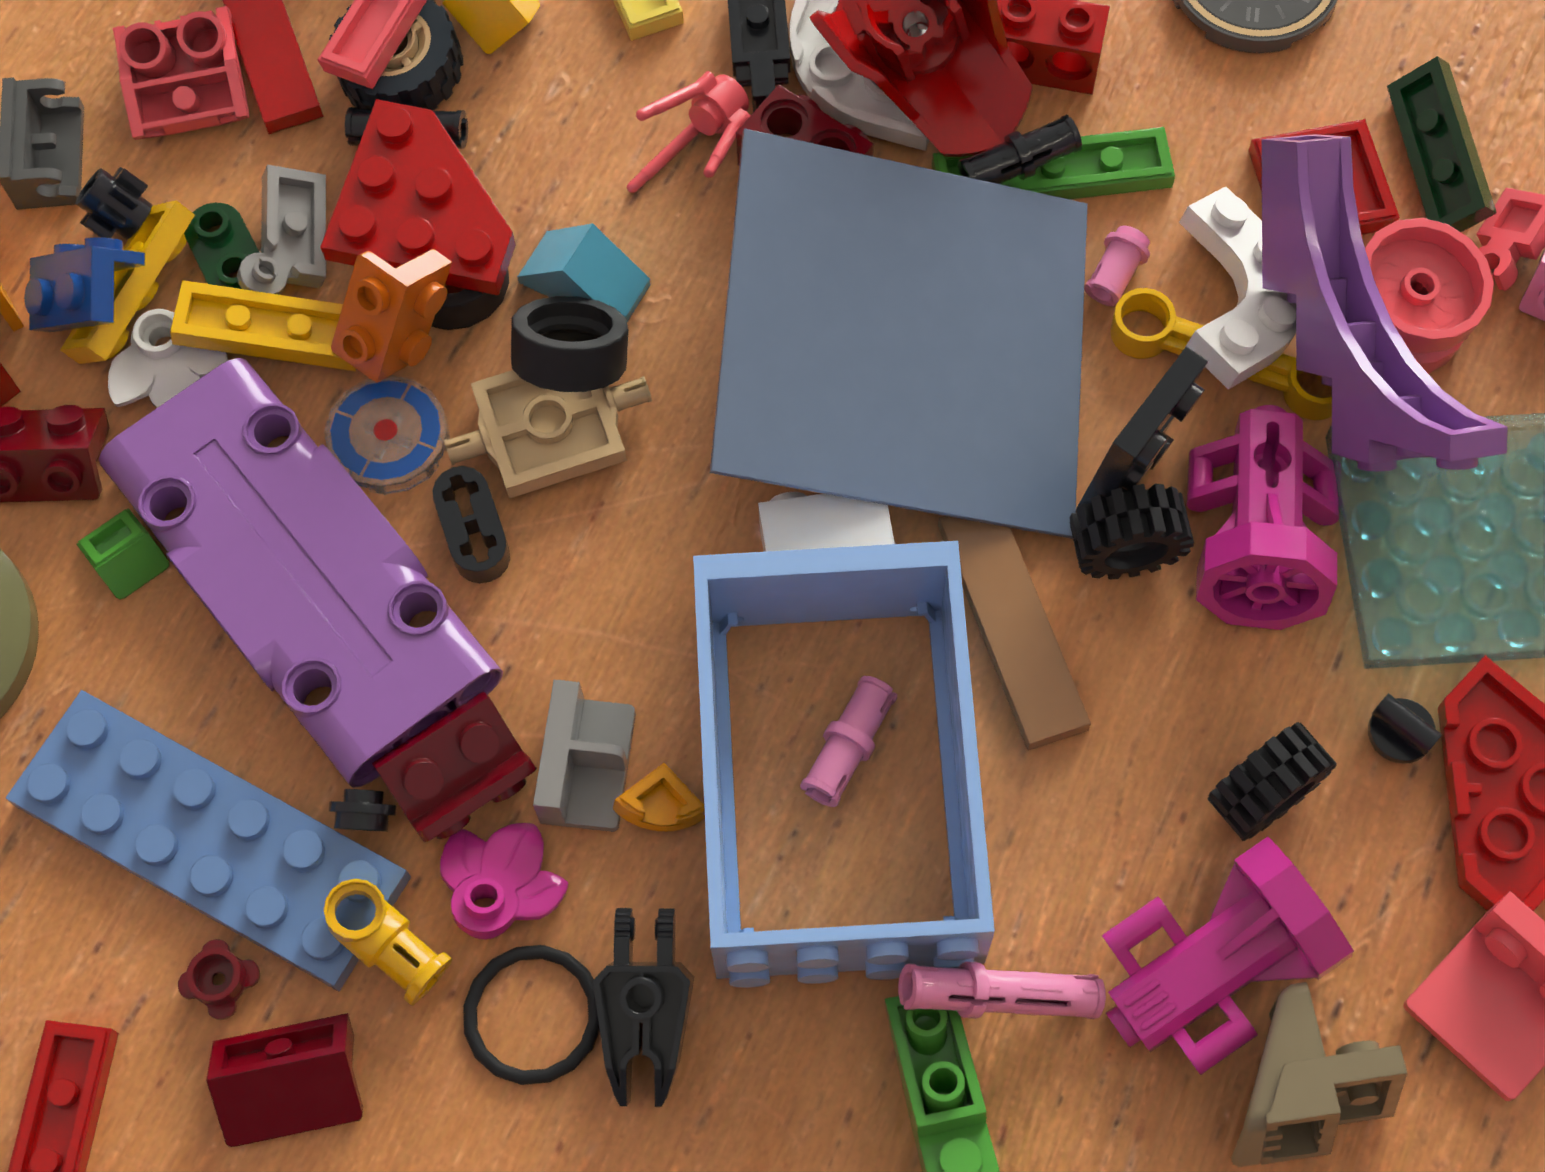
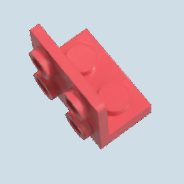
[1403,892,1545,1101]

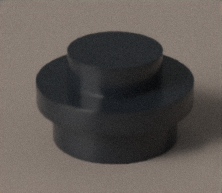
[329,789,396,832]

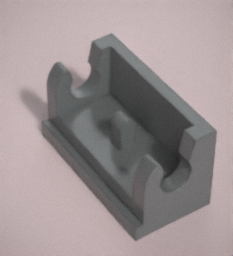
[0,77,84,210]

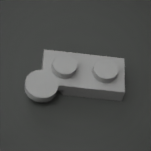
[237,165,326,295]

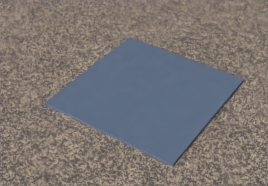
[710,128,1088,539]

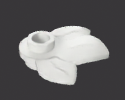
[108,309,228,408]

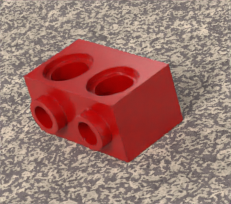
[997,0,1110,95]

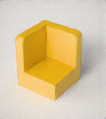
[442,0,540,54]

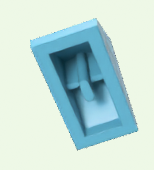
[517,223,651,322]

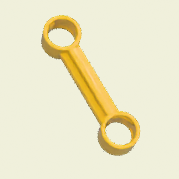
[1110,288,1332,420]

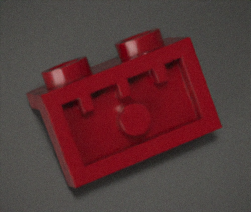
[372,691,536,842]

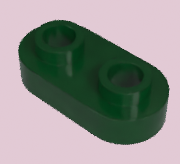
[184,203,260,289]

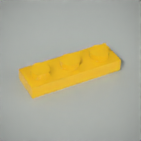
[60,200,195,364]
[170,280,356,371]

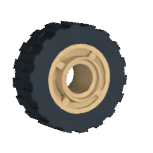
[329,0,463,111]

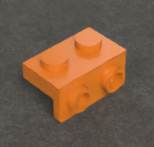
[331,249,452,383]

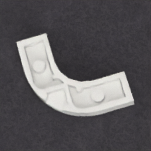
[1179,187,1296,390]

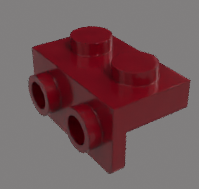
[0,405,110,503]

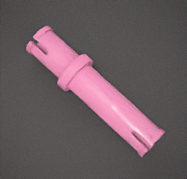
[898,962,1106,1019]

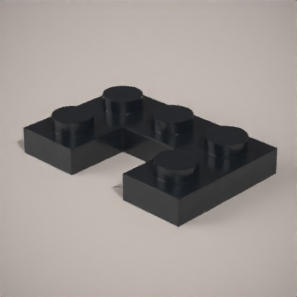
[1076,346,1208,513]

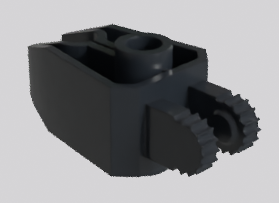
[593,908,694,1107]

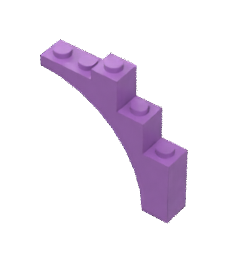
[1262,134,1508,472]

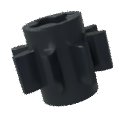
[75,167,152,240]

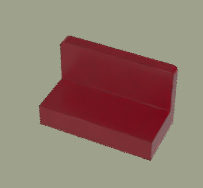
[206,1013,363,1147]

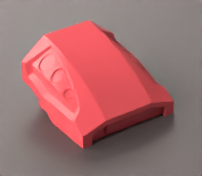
[113,6,250,140]

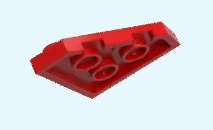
[320,99,516,296]
[1437,655,1545,912]

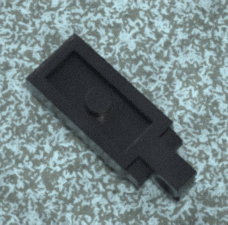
[728,0,791,113]

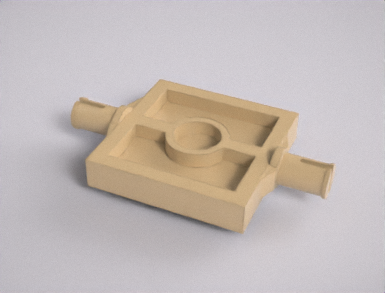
[444,370,652,499]

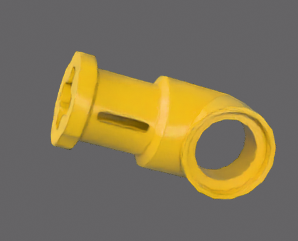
[324,879,453,1006]

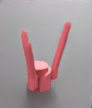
[627,71,750,193]

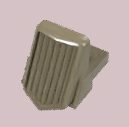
[1231,982,1407,1167]

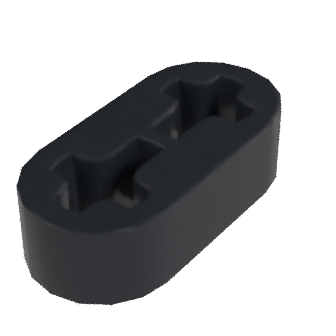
[432,466,510,583]

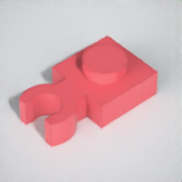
[1477,188,1545,291]

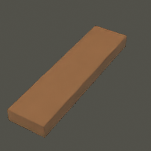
[938,516,1091,751]

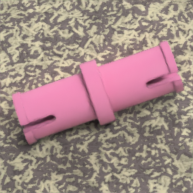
[800,676,898,807]

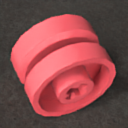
[1365,218,1494,374]

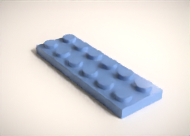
[5,690,411,992]

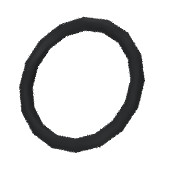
[463,945,600,1085]

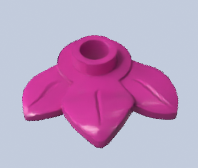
[440,823,568,939]

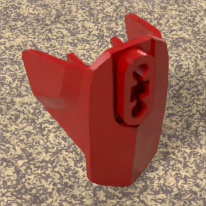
[809,0,1033,157]

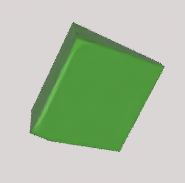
[76,508,169,599]

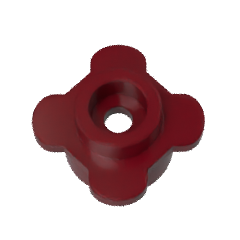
[178,939,260,1020]

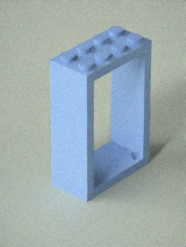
[693,541,995,988]

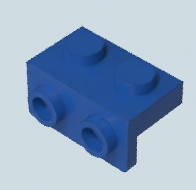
[24,237,145,332]

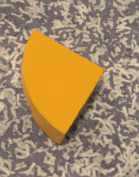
[613,763,705,832]

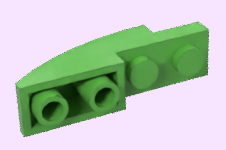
[885,996,1000,1172]

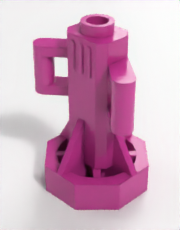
[1187,405,1339,630]
[1101,837,1354,1075]

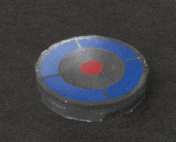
[324,375,450,495]

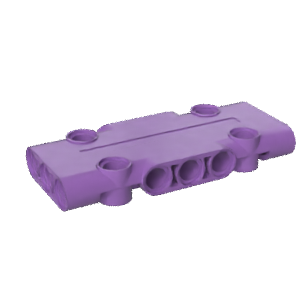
[99,358,503,788]

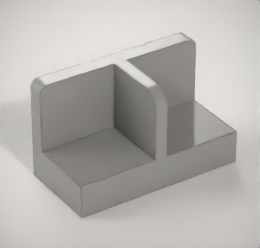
[533,679,636,832]

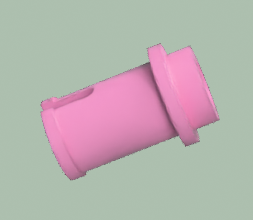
[1084,226,1150,306]

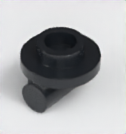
[1368,693,1442,763]

